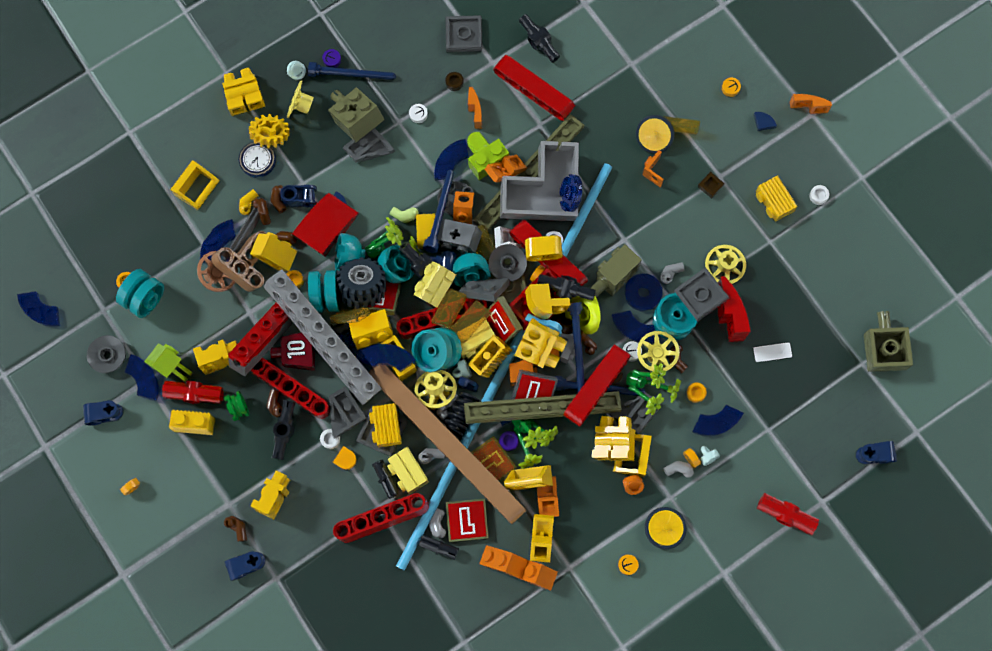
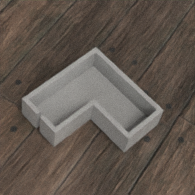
[500,141,579,221]

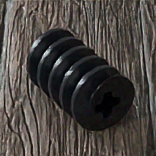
[444,392,481,437]

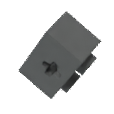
[437,219,482,254]

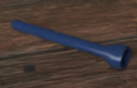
[308,62,396,80]
[423,169,454,253]
[567,302,585,392]
[554,376,646,396]

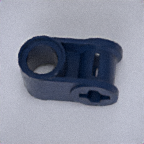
[280,184,317,208]
[83,400,123,426]
[856,441,897,464]
[224,551,266,581]

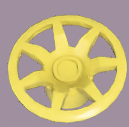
[287,81,314,118]
[705,245,746,284]
[637,331,679,371]
[414,370,457,408]

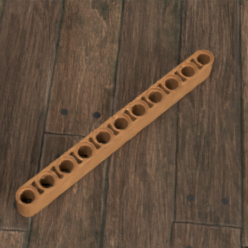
[368,361,526,524]

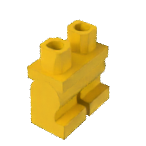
[222,68,266,116]
[514,318,567,368]
[193,340,237,375]
[592,416,636,461]
[250,471,290,520]

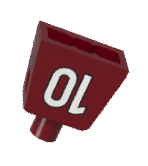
[270,332,315,371]

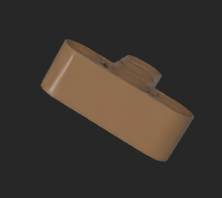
[211,231,267,292]

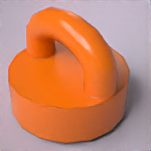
[623,475,644,495]

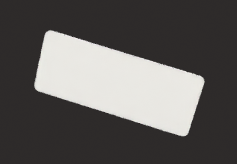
[753,343,792,362]

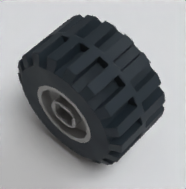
[337,257,386,309]

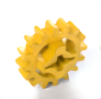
[249,114,289,148]

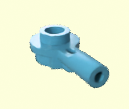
[525,313,562,336]

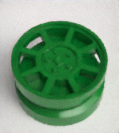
[224,391,249,422]

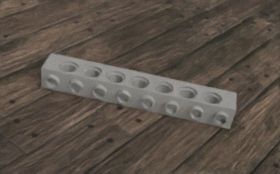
[264,269,382,405]

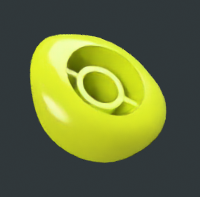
[565,296,601,334]

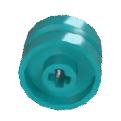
[116,269,164,318]
[308,270,341,313]
[652,293,697,341]
[411,327,462,372]

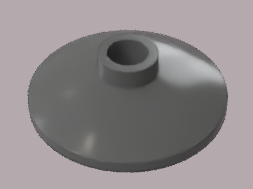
[489,244,527,281]
[87,335,126,373]

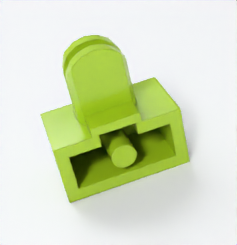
[467,132,509,180]
[144,343,192,382]

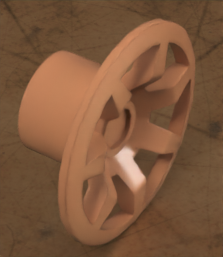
[197,251,238,292]

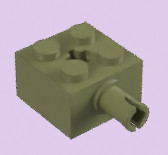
[328,87,384,142]
[591,244,642,298]
[864,311,913,372]

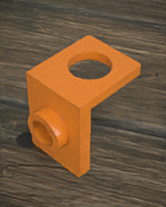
[643,150,664,187]
[453,191,474,225]

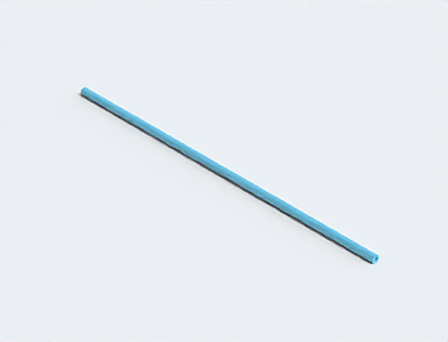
[396,163,612,571]

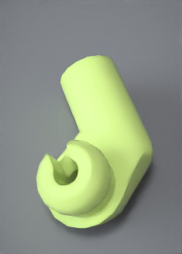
[390,207,419,223]

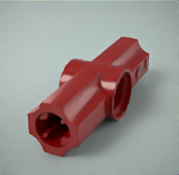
[162,381,224,404]
[756,493,819,535]

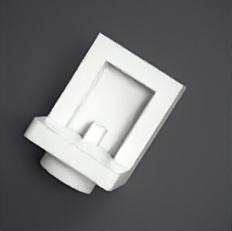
[494,226,522,249]

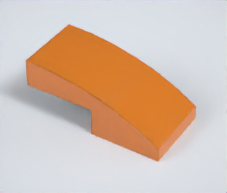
[468,87,482,129]
[790,94,832,114]
[485,154,527,183]
[537,476,559,517]

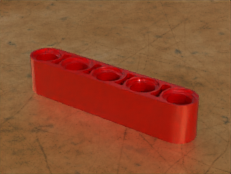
[493,55,575,121]
[509,219,588,286]
[396,298,487,339]
[563,344,631,427]
[251,358,330,419]
[333,493,429,543]

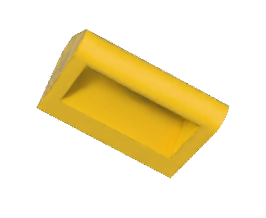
[170,160,220,210]
[613,434,652,477]
[504,465,553,490]

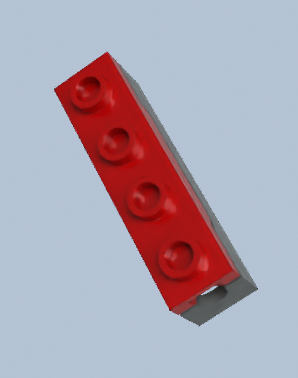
[228,302,292,376]

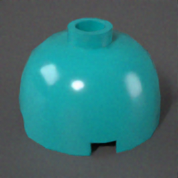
[334,233,365,270]
[377,244,414,283]
[452,253,491,288]

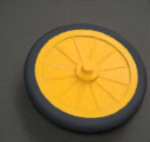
[636,115,674,154]
[645,507,687,549]

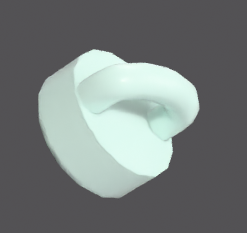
[287,61,306,80]
[452,359,472,379]
[700,446,720,466]

